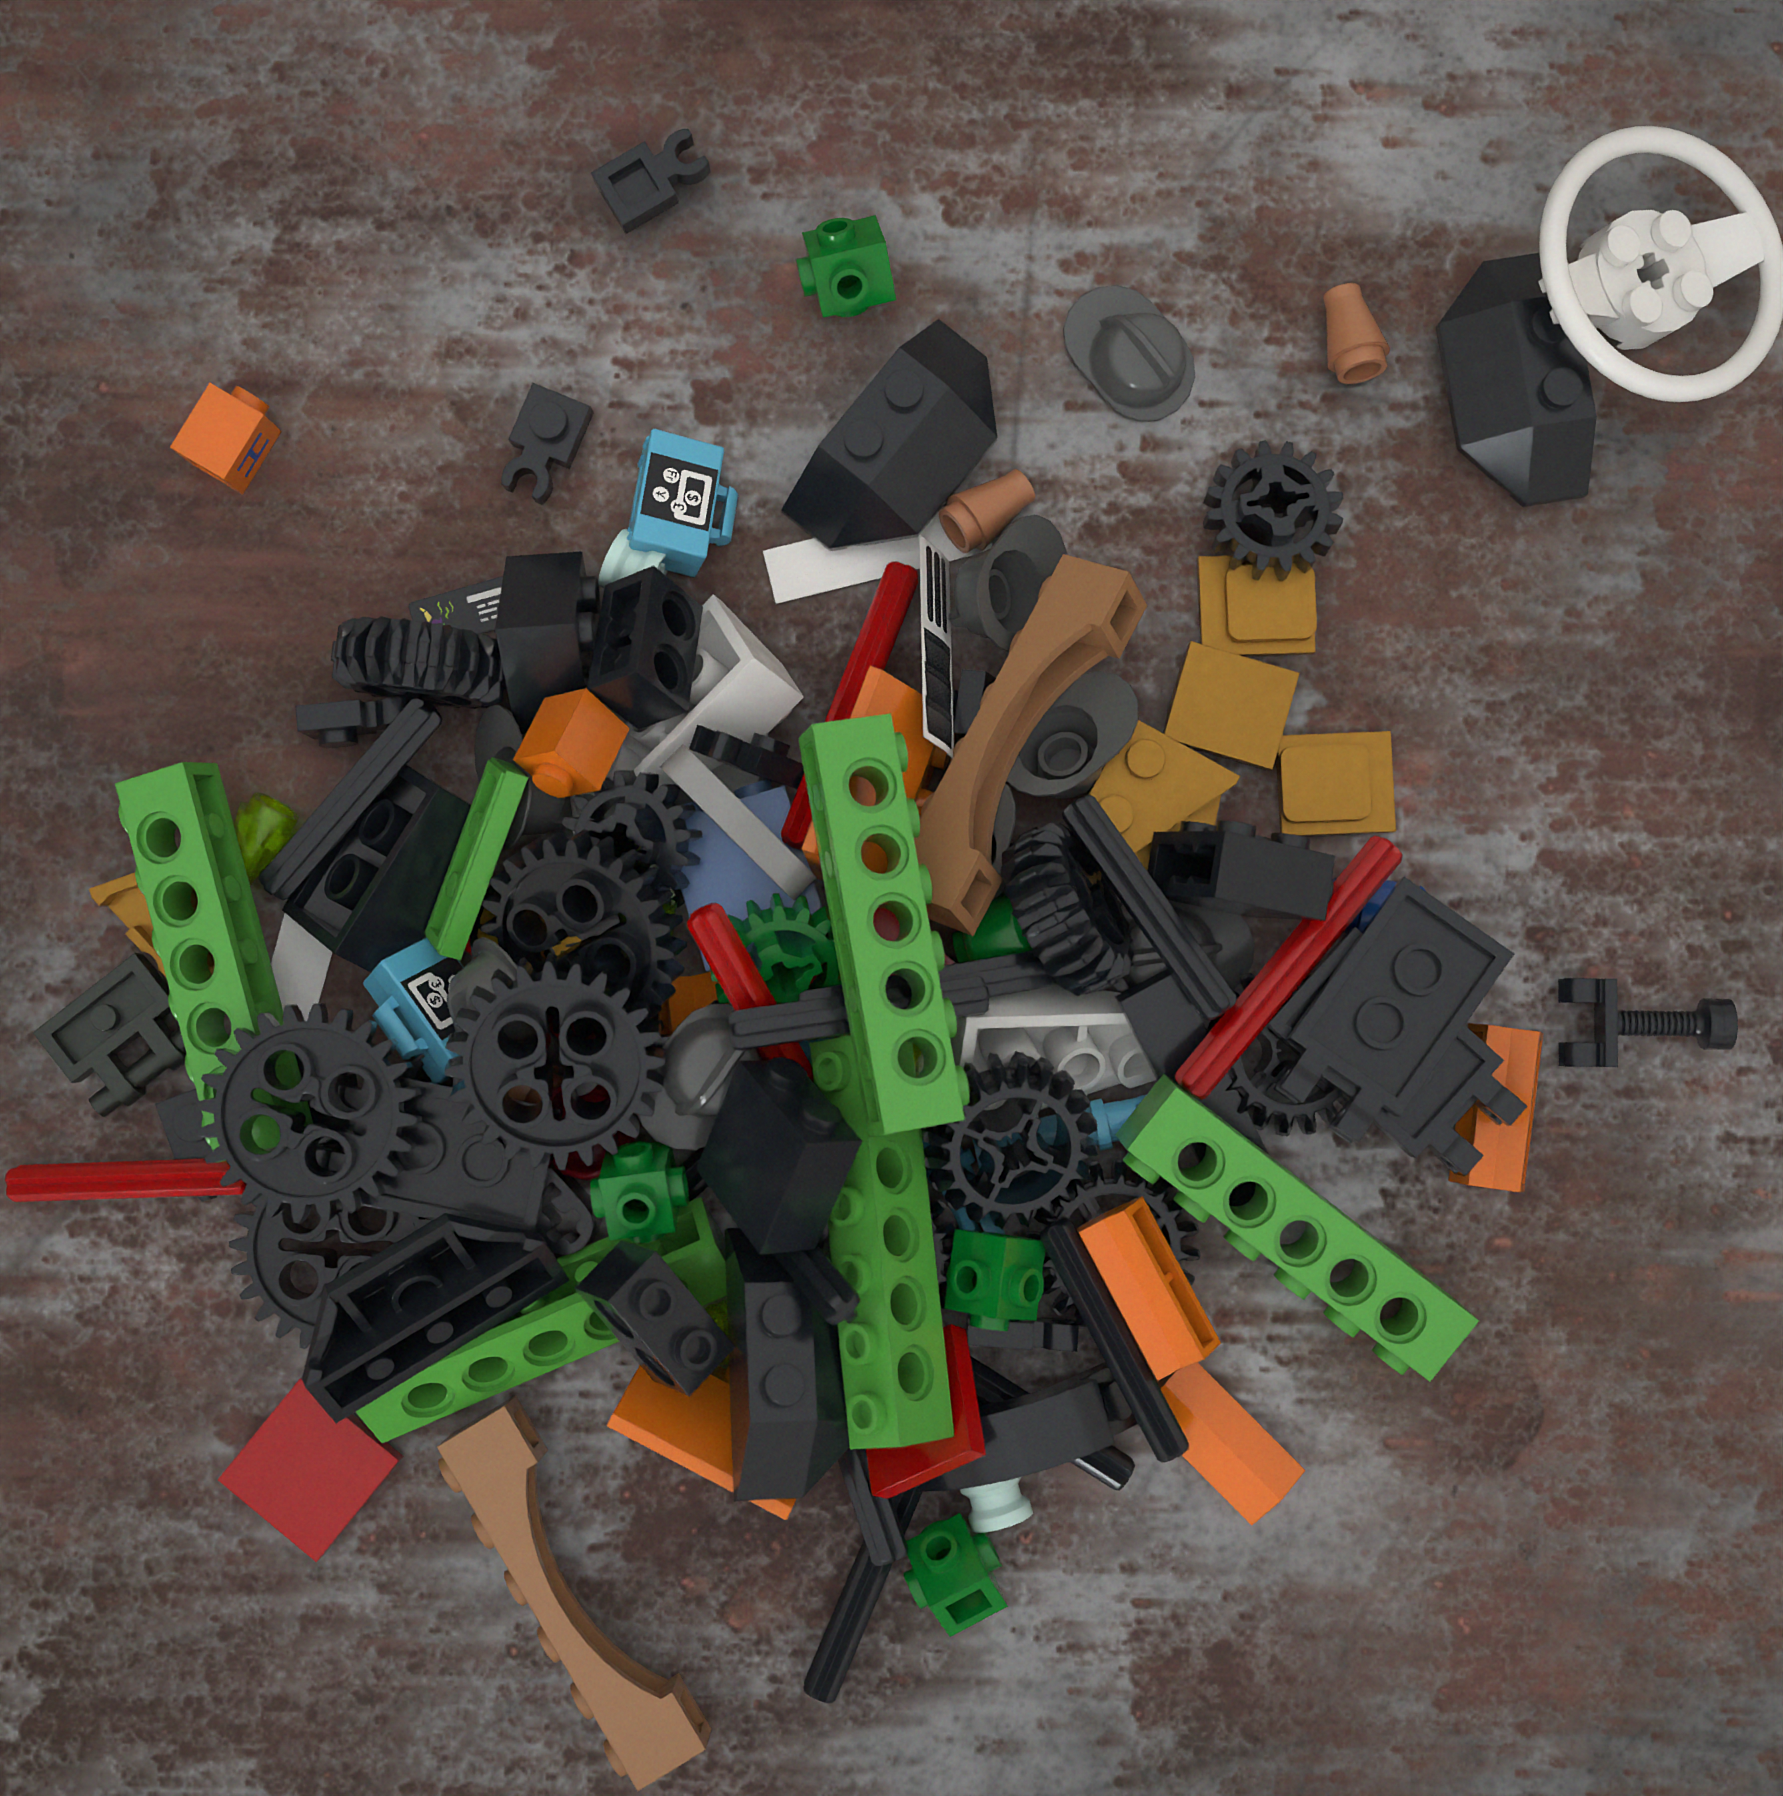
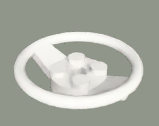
[1538,126,1783,402]

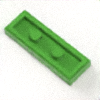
[425,757,528,961]

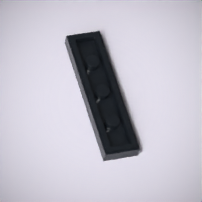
[1115,968,1268,1206]

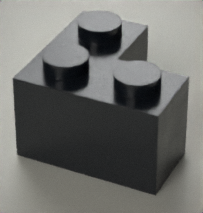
[495,551,600,734]

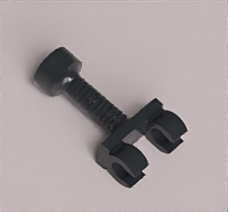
[1558,978,1738,1067]

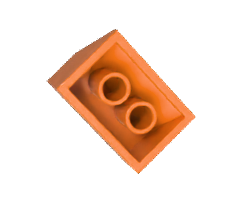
[802,666,956,881]
[607,1365,796,1520]

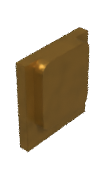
[1197,555,1317,657]
[1163,641,1300,771]
[1276,731,1396,836]

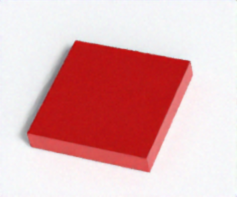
[866,1324,986,1499]
[218,1378,404,1562]

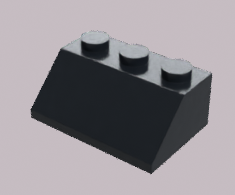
[282,764,472,973]

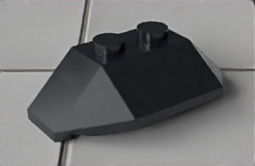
[1435,253,1597,507]
[781,319,997,551]
[302,1213,570,1423]
[724,1228,850,1501]

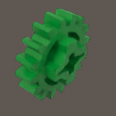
[710,893,842,1004]

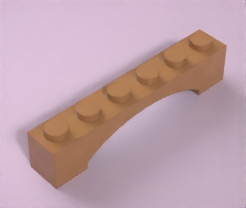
[914,554,1147,936]
[437,1395,711,1791]

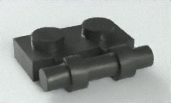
[33,953,186,1117]

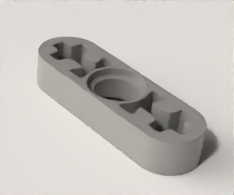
[660,744,817,901]

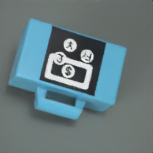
[627,429,738,577]
[363,937,463,1084]

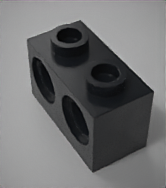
[587,565,703,730]
[574,1240,736,1397]

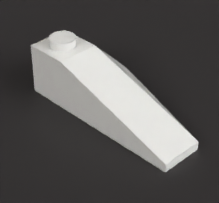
[570,594,804,833]
[950,984,1210,1110]

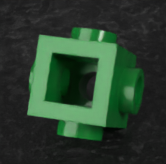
[796,215,896,318]
[590,1141,689,1243]
[944,1229,1045,1331]
[903,1513,1008,1637]

